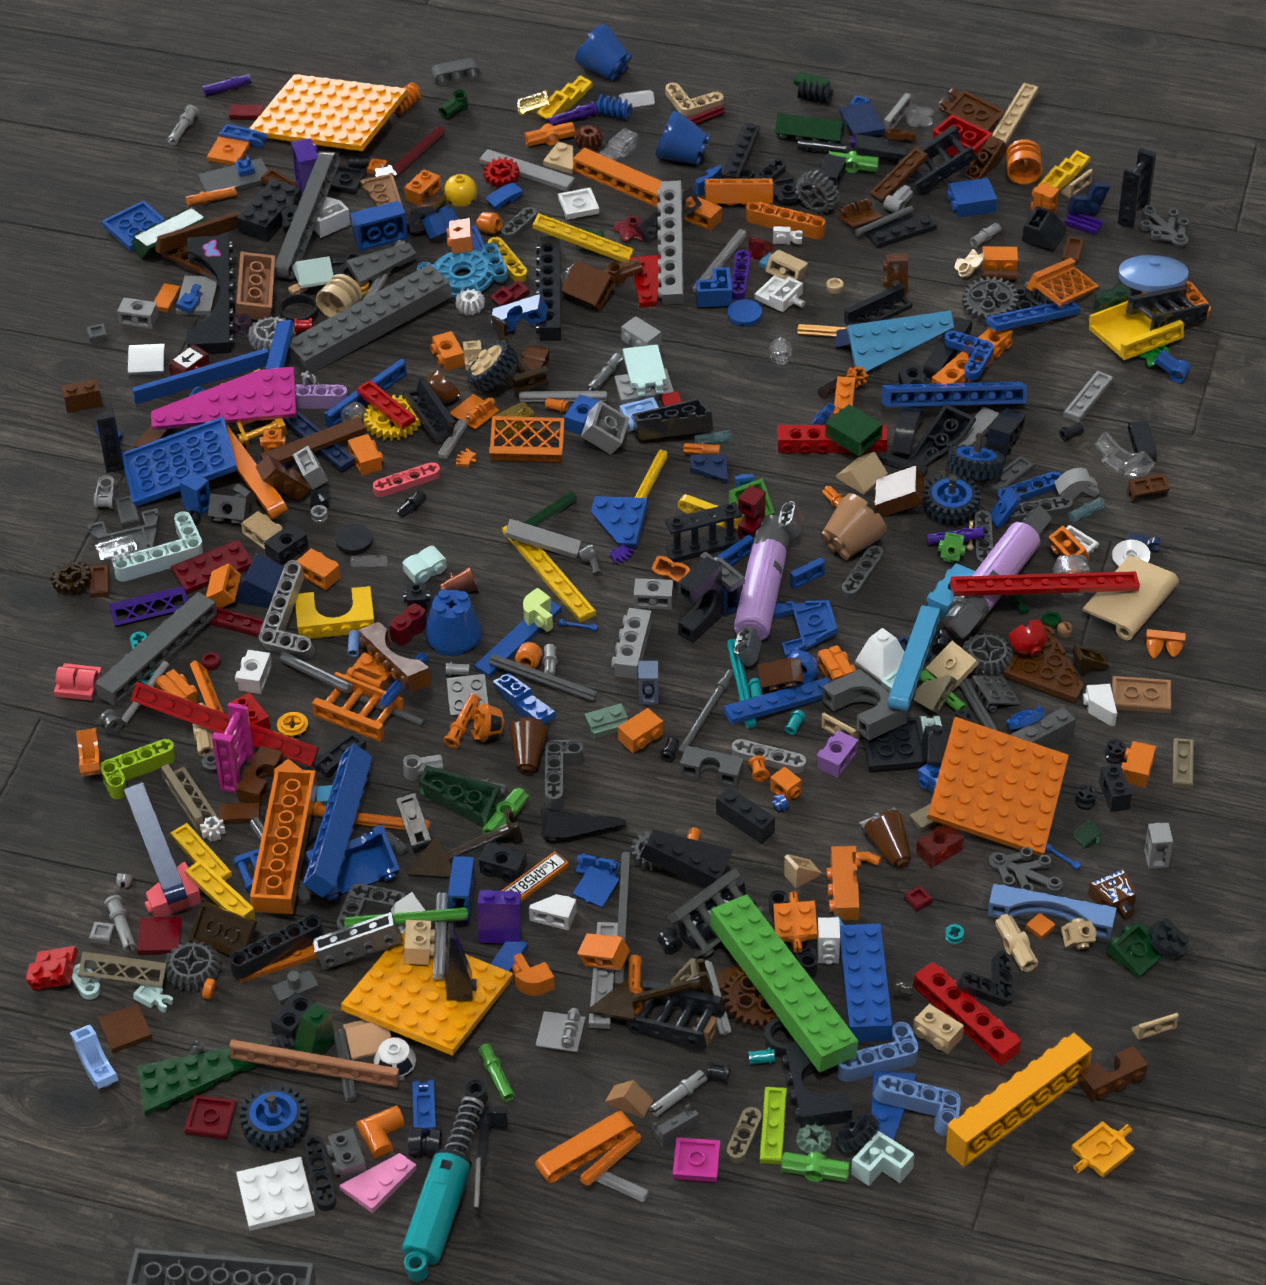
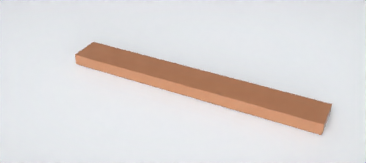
[229,1040,399,1087]

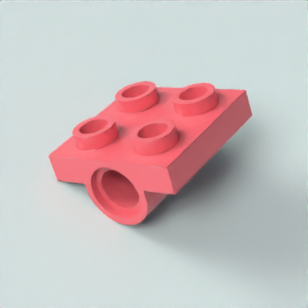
[54,663,102,701]

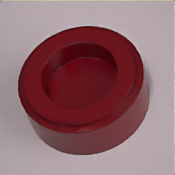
[201,652,221,671]

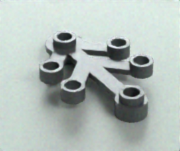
[1141,205,1189,249]
[989,847,1063,895]

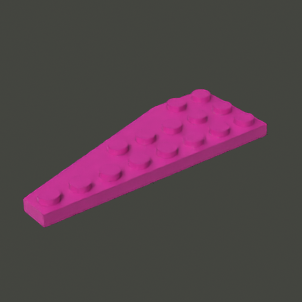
[151,367,297,430]

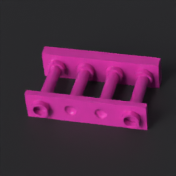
[212,703,254,793]

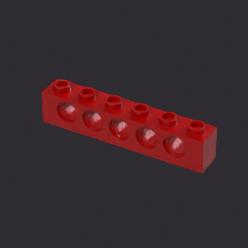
[777,425,887,453]
[913,962,1021,1066]

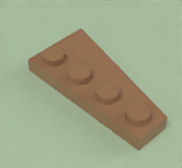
[360,173,403,207]

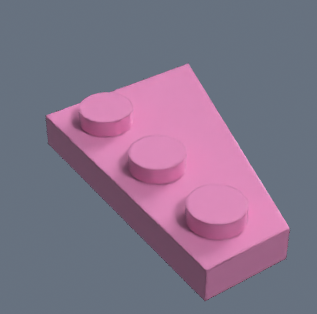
[339,1153,417,1213]

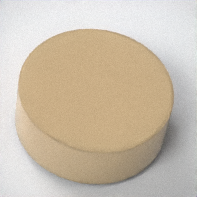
[826,278,844,294]

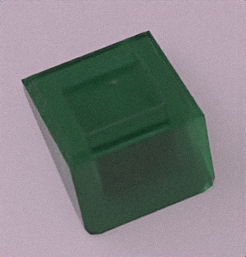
[1072,820,1102,849]

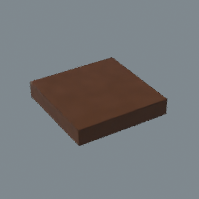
[98,1003,152,1053]

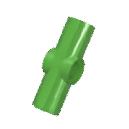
[829,151,879,173]
[482,787,529,840]
[781,1152,850,1182]

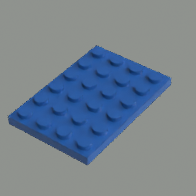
[122,416,238,507]

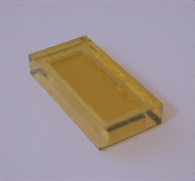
[517,91,550,114]

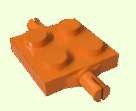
[773,891,818,953]

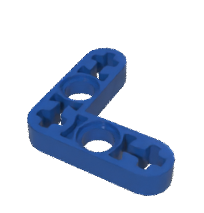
[944,331,994,380]

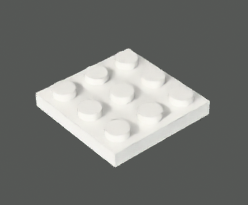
[236,1157,315,1231]

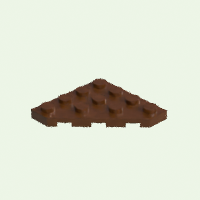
[1004,624,1084,703]

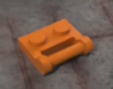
[346,653,393,689]

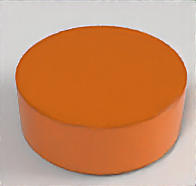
[202,978,217,1000]

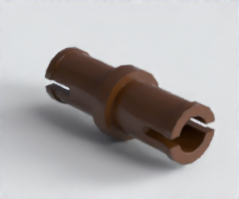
[982,268,1018,281]

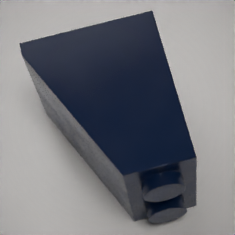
[235,553,296,608]

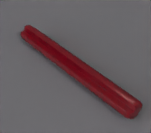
[392,126,445,175]

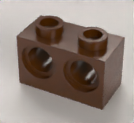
[883,254,909,293]

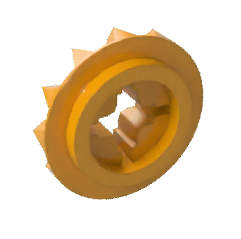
[277,712,309,738]

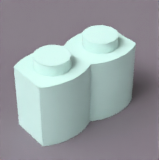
[402,546,447,583]

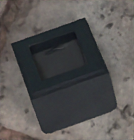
[310,486,330,508]

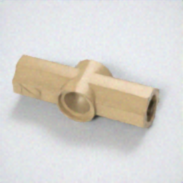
[192,703,214,757]
[995,914,1038,973]

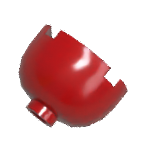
[1008,620,1047,656]

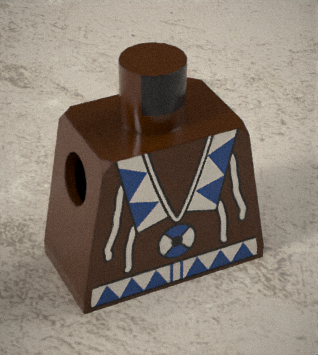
[1088,869,1136,918]

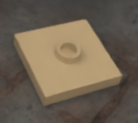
[926,641,979,691]

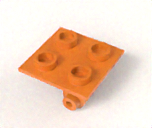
[449,394,500,430]

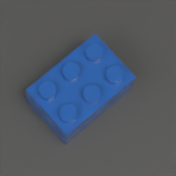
[351,201,408,251]

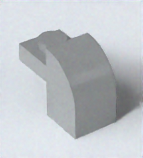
[1054,468,1100,501]

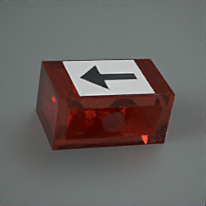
[168,344,210,376]

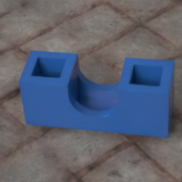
[491,294,547,332]

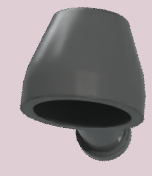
[579,544,602,577]

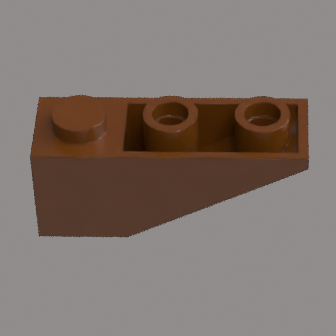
[963,135,1007,180]

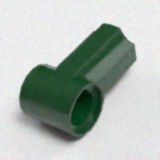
[438,89,468,119]

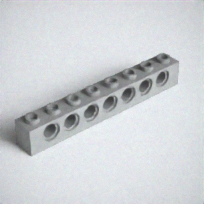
[657,181,684,305]

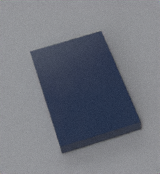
[839,103,885,138]

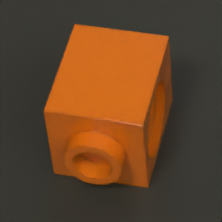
[770,767,801,802]

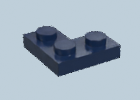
[1066,182,1110,214]

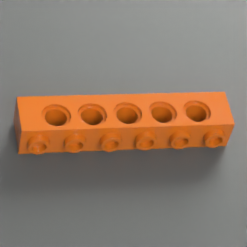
[931,327,1013,384]

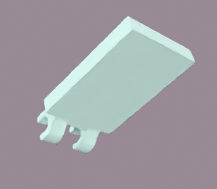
[623,344,667,396]

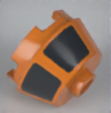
[471,703,504,742]

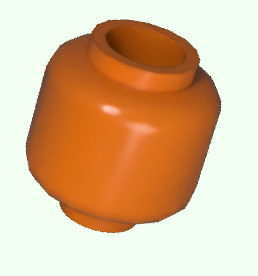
[476,212,503,235]
[515,642,543,669]

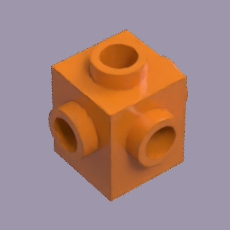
[260,429,286,452]

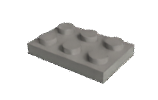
[614,368,674,405]

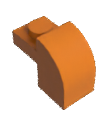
[512,953,555,996]

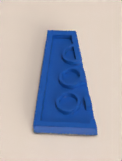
[871,1071,917,1141]

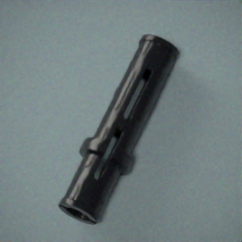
[797,139,848,154]

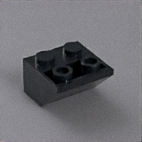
[1022,206,1067,251]

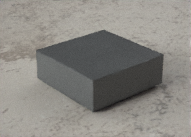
[87,324,107,343]

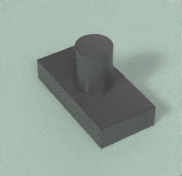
[272,970,319,1006]

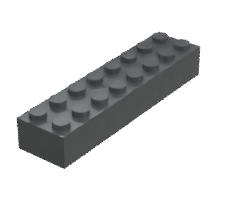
[127,1248,316,1285]

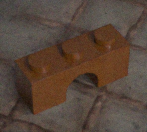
[256,455,311,501]
[236,746,284,808]
[1077,1046,1148,1102]

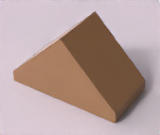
[605,1080,653,1119]

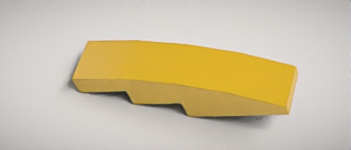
[537,76,593,119]
[1037,150,1091,191]

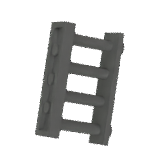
[667,868,764,958]

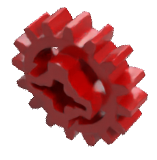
[483,157,520,188]

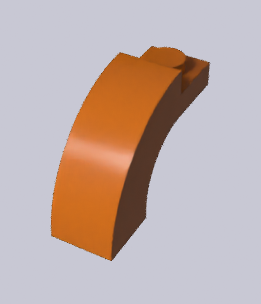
[76,728,101,777]

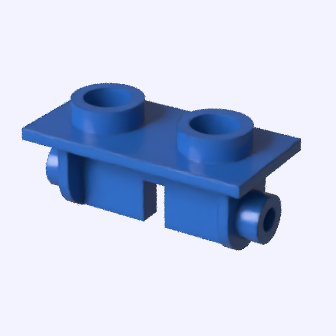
[575,853,620,877]

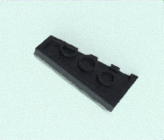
[861,215,937,249]

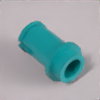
[748,678,763,698]
[784,710,805,735]
[748,1048,775,1065]

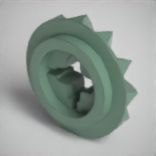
[797,1122,832,1154]

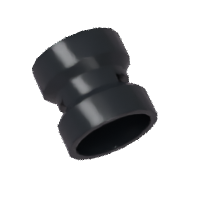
[931,630,954,656]

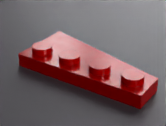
[630,255,661,308]

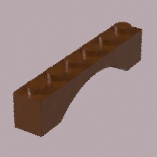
[358,622,432,693]

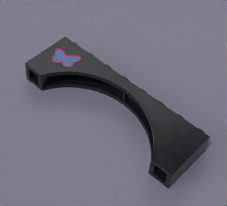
[187,235,234,355]

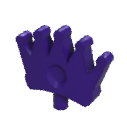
[610,545,634,565]

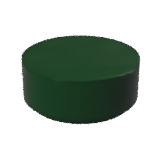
[1041,611,1061,629]

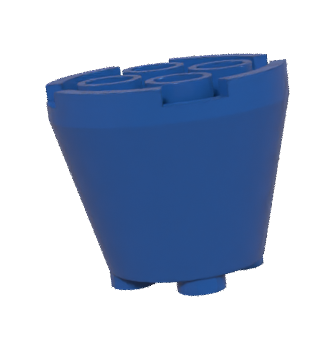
[575,24,632,82]
[655,111,711,166]
[425,589,482,656]

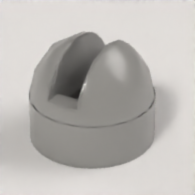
[116,873,133,889]

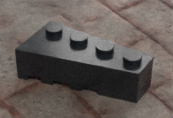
[632,398,714,440]
[639,829,733,889]

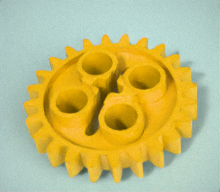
[363,395,421,441]

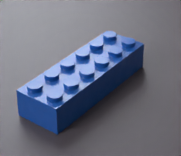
[839,924,892,1042]

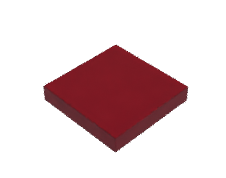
[137,917,183,955]
[184,1095,237,1140]

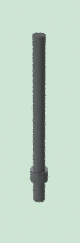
[677,669,734,756]

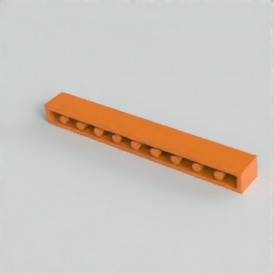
[573,148,722,231]

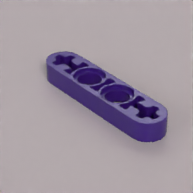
[731,250,751,300]

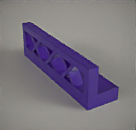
[109,586,187,626]

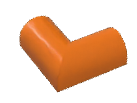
[356,1105,405,1159]

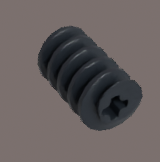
[797,78,834,105]

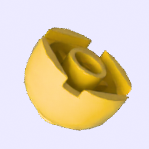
[444,174,478,206]

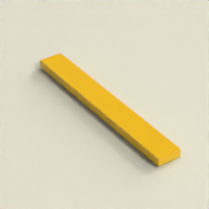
[502,526,596,623]

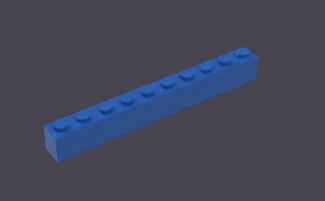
[303,743,372,898]

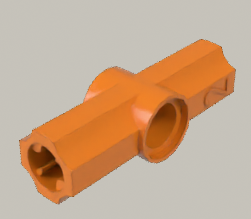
[524,122,575,147]

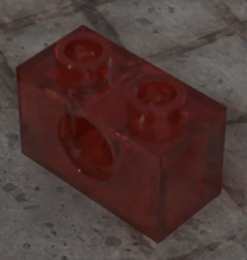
[916,824,964,869]

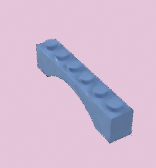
[988,884,1116,940]

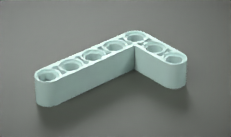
[113,511,203,582]

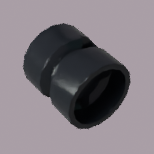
[408,1127,442,1157]

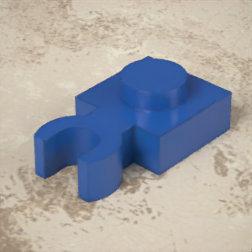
[811,402,836,425]

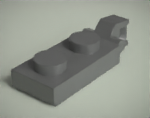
[700,552,745,592]

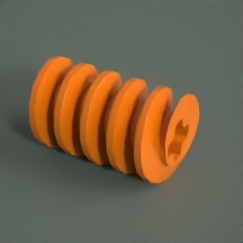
[394,82,421,115]

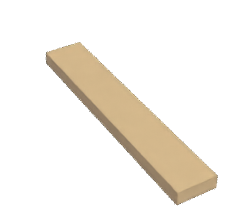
[993,83,1039,145]

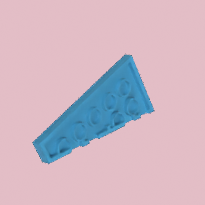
[847,311,954,372]

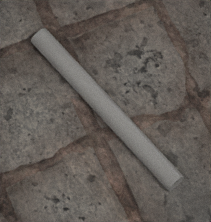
[122,661,169,725]

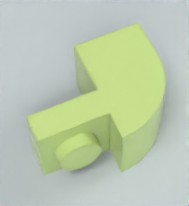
[523,588,553,632]

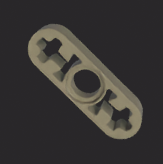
[727,1107,761,1164]

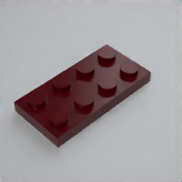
[170,539,253,595]

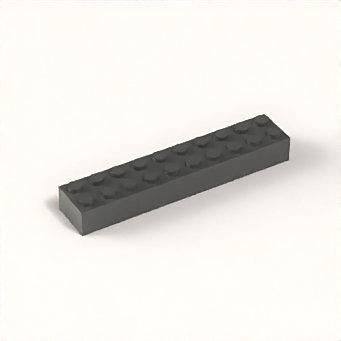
[288,264,452,374]

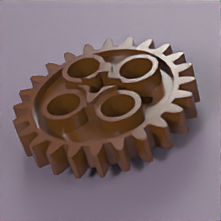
[723,970,778,1030]

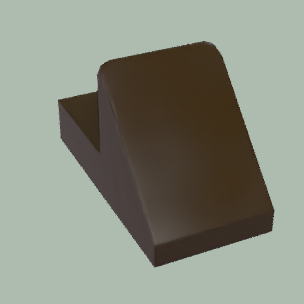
[1073,644,1109,677]

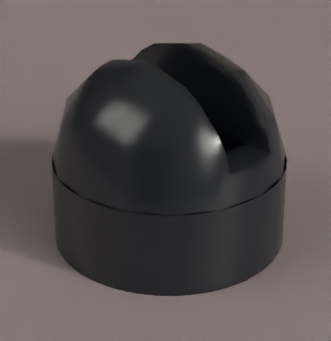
[188,510,201,526]

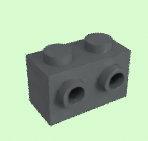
[325,1128,366,1183]

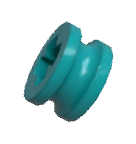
[945,924,964,944]

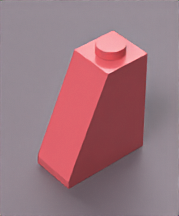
[144,862,201,917]

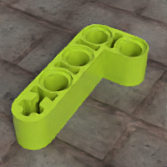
[100,739,176,799]

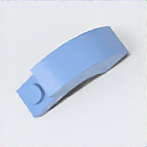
[70,1024,118,1089]

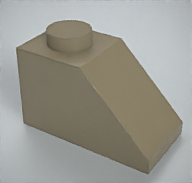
[913,675,958,714]

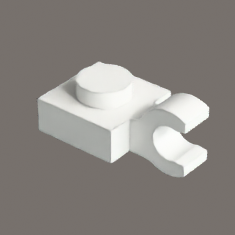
[773,226,802,245]

